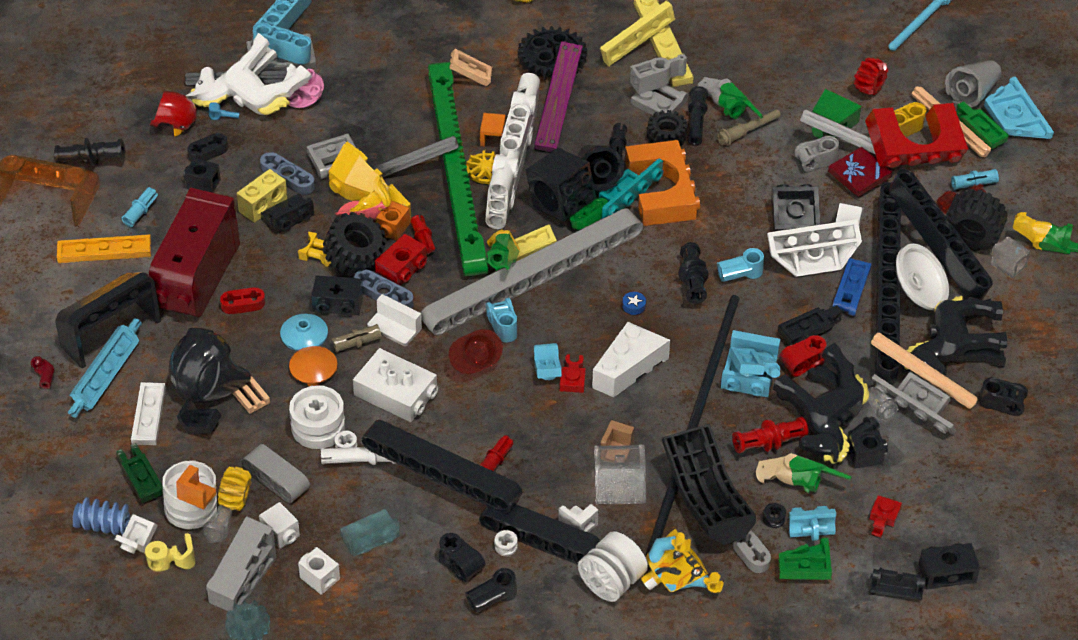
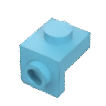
[534,343,562,380]

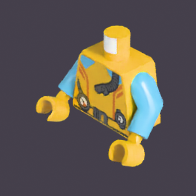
[641,529,724,593]

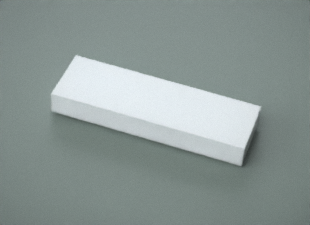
[131,382,166,446]

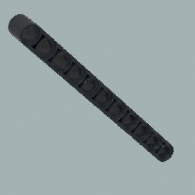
[875,182,901,385]

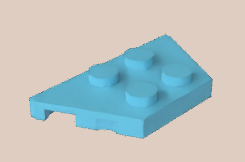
[984,77,1054,139]

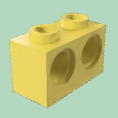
[237,169,287,223]

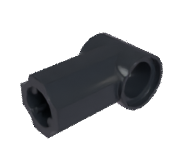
[465,568,517,613]

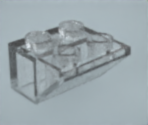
[594,445,646,504]

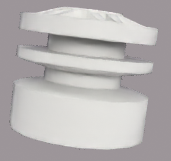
[163,461,217,529]
[578,532,648,601]

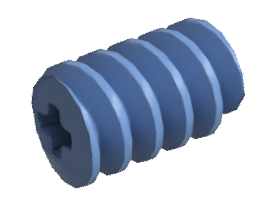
[73,497,130,535]

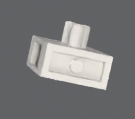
[353,348,438,422]

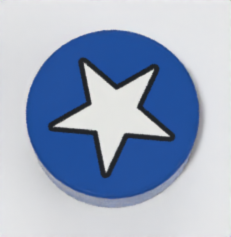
[622,292,646,315]

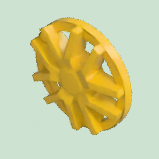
[466,151,496,184]

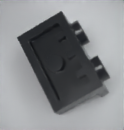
[261,194,314,235]

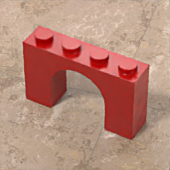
[865,103,968,168]

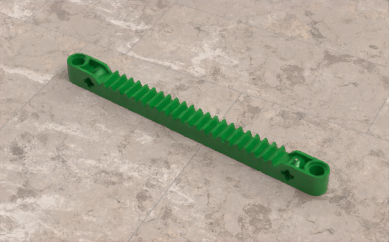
[428,62,488,277]

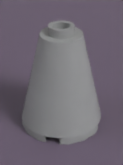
[945,60,1002,108]

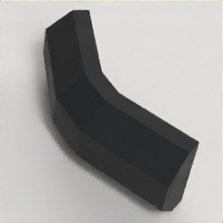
[661,424,756,545]

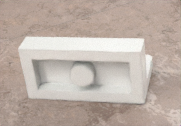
[367,294,422,346]

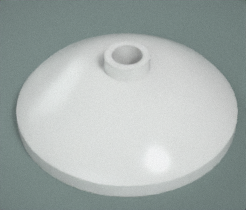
[896,244,949,310]

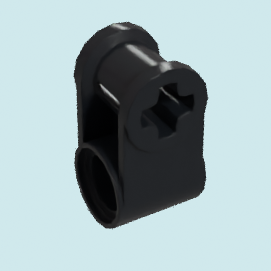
[978,377,1028,416]
[438,533,486,582]

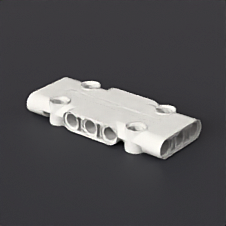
[485,73,540,229]

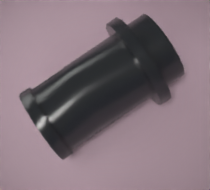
[848,416,880,438]

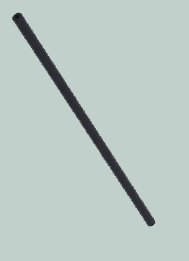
[646,295,740,556]

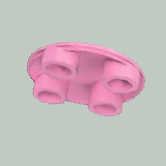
[287,69,324,108]

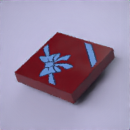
[828,147,892,197]

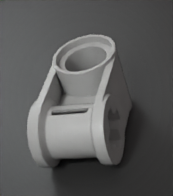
[794,136,839,172]

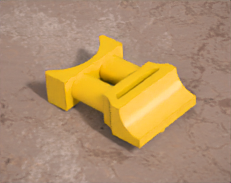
[298,232,332,267]

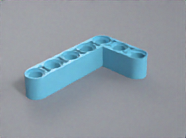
[253,0,312,64]

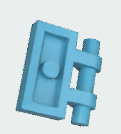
[729,347,780,378]

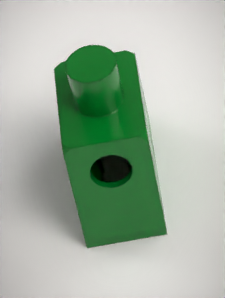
[811,89,862,138]

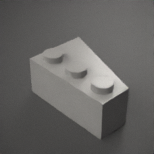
[206,516,277,615]

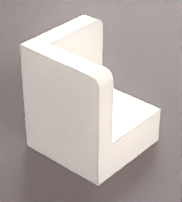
[558,504,598,533]

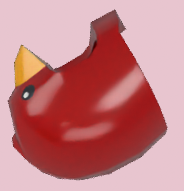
[150,91,197,137]

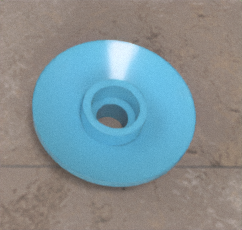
[280,314,328,351]

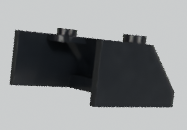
[55,272,161,369]

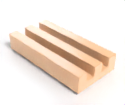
[450,49,492,87]
[232,376,270,414]

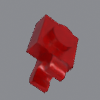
[870,495,902,538]

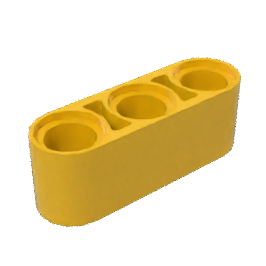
[869,102,926,137]

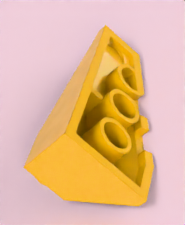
[329,142,411,220]

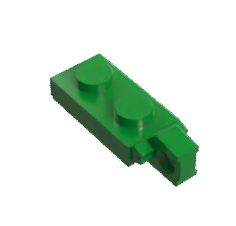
[956,101,1009,150]

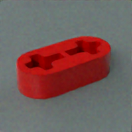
[220,288,265,314]

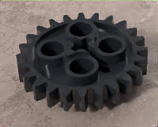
[518,26,587,80]

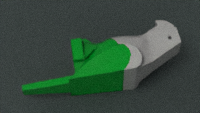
[698,77,763,119]

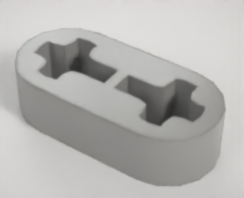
[733,531,771,573]

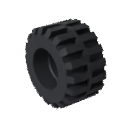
[946,189,1008,250]
[323,212,386,276]

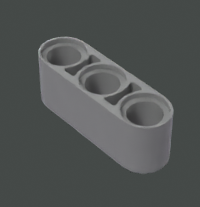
[241,444,310,503]

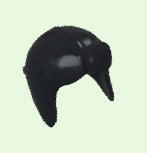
[169,328,251,403]

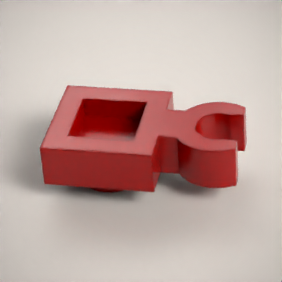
[560,354,586,393]

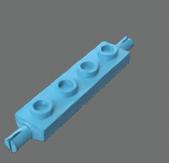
[68,318,142,418]

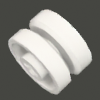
[289,386,345,449]

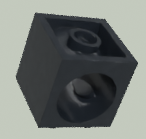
[526,148,596,222]

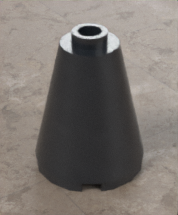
[578,144,625,191]

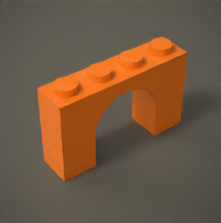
[625,140,700,226]

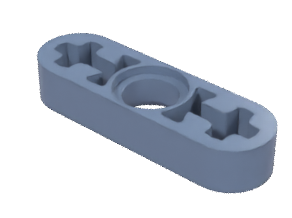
[260,152,315,195]
[354,269,414,309]

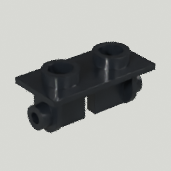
[870,567,926,600]

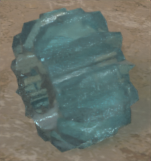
[225,600,270,640]

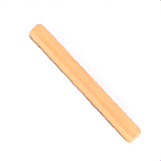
[912,86,991,157]
[871,333,978,409]

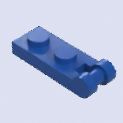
[833,258,872,316]

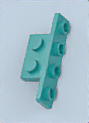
[599,158,663,219]

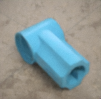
[717,248,764,282]

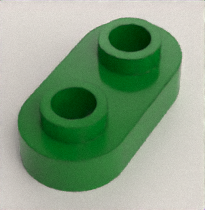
[569,198,608,231]

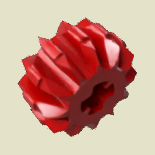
[854,57,889,95]

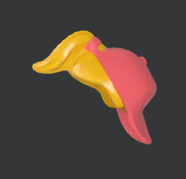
[335,176,391,223]

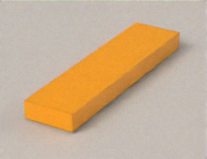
[57,235,151,263]

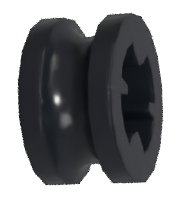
[763,503,786,528]

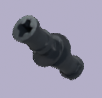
[54,138,126,166]
[678,242,709,304]

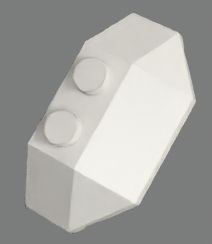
[767,219,862,277]

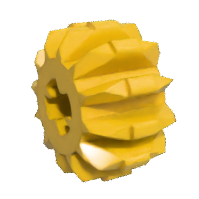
[218,467,252,510]

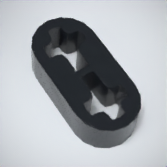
[187,133,228,162]

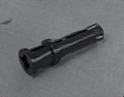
[688,86,709,146]

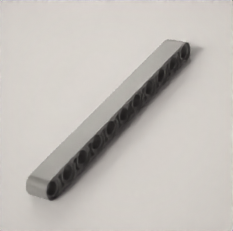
[421,208,643,335]

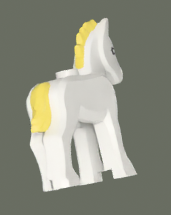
[186,33,312,115]

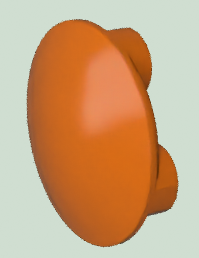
[289,346,338,387]

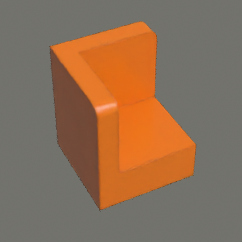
[480,113,506,147]
[176,465,216,510]

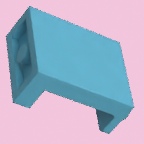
[721,330,780,397]

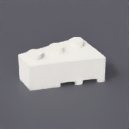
[592,322,670,397]

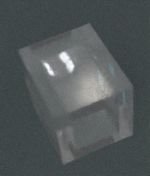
[991,237,1030,279]

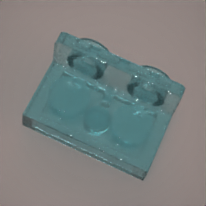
[340,509,400,556]

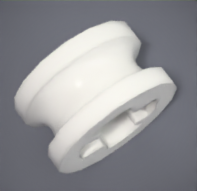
[335,431,357,448]
[495,530,517,556]

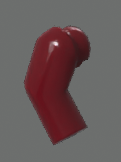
[31,356,55,389]

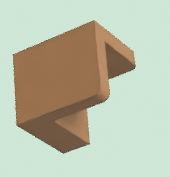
[600,420,634,464]

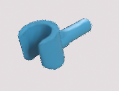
[208,102,240,120]

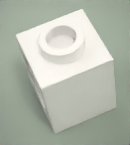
[259,502,300,549]
[298,547,340,595]

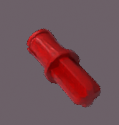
[410,215,435,255]
[480,435,514,471]

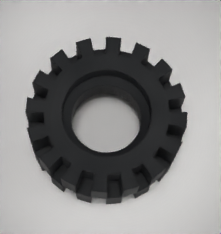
[647,110,688,146]

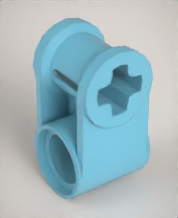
[486,298,517,343]

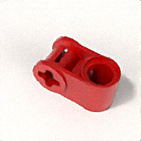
[779,335,826,377]

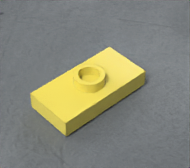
[515,224,557,262]

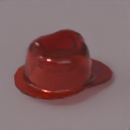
[448,329,503,374]

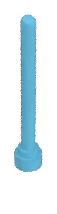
[889,0,952,51]

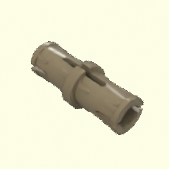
[332,324,382,353]

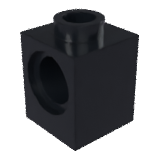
[183,158,221,193]
[848,430,888,469]

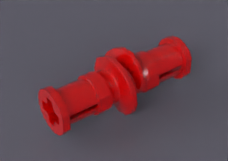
[732,417,808,454]

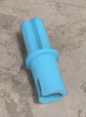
[121,187,158,227]

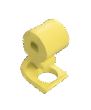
[145,533,195,571]

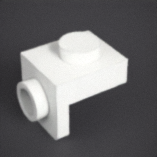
[115,514,158,554]

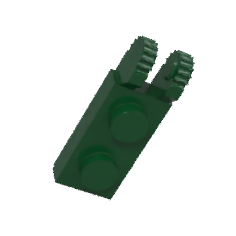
[116,443,163,503]

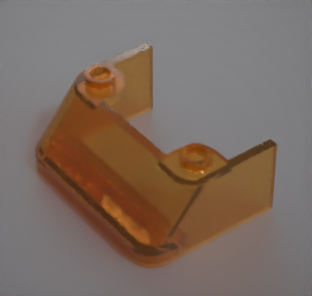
[0,155,100,227]

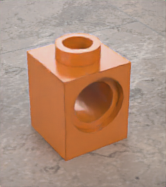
[376,201,410,241]

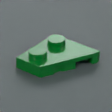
[778,538,832,580]

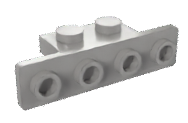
[871,372,956,435]

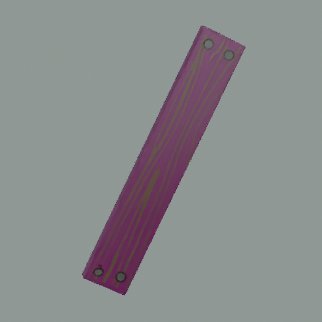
[534,42,582,152]

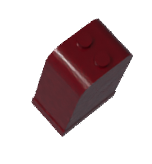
[149,187,240,317]

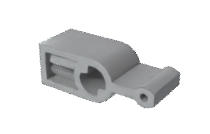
[630,54,687,94]

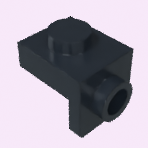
[177,400,222,434]

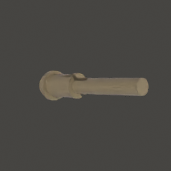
[717,109,781,146]

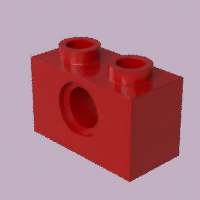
[375,234,427,286]

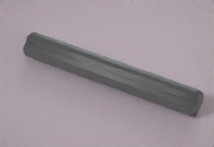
[373,136,459,178]

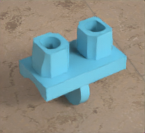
[789,506,836,541]

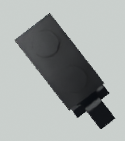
[778,305,842,346]

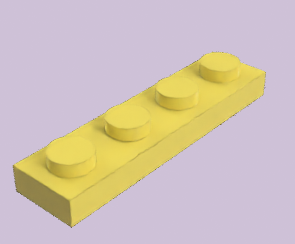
[600,1,675,66]

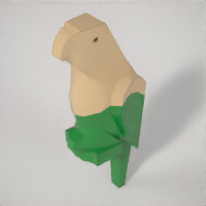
[756,453,852,494]

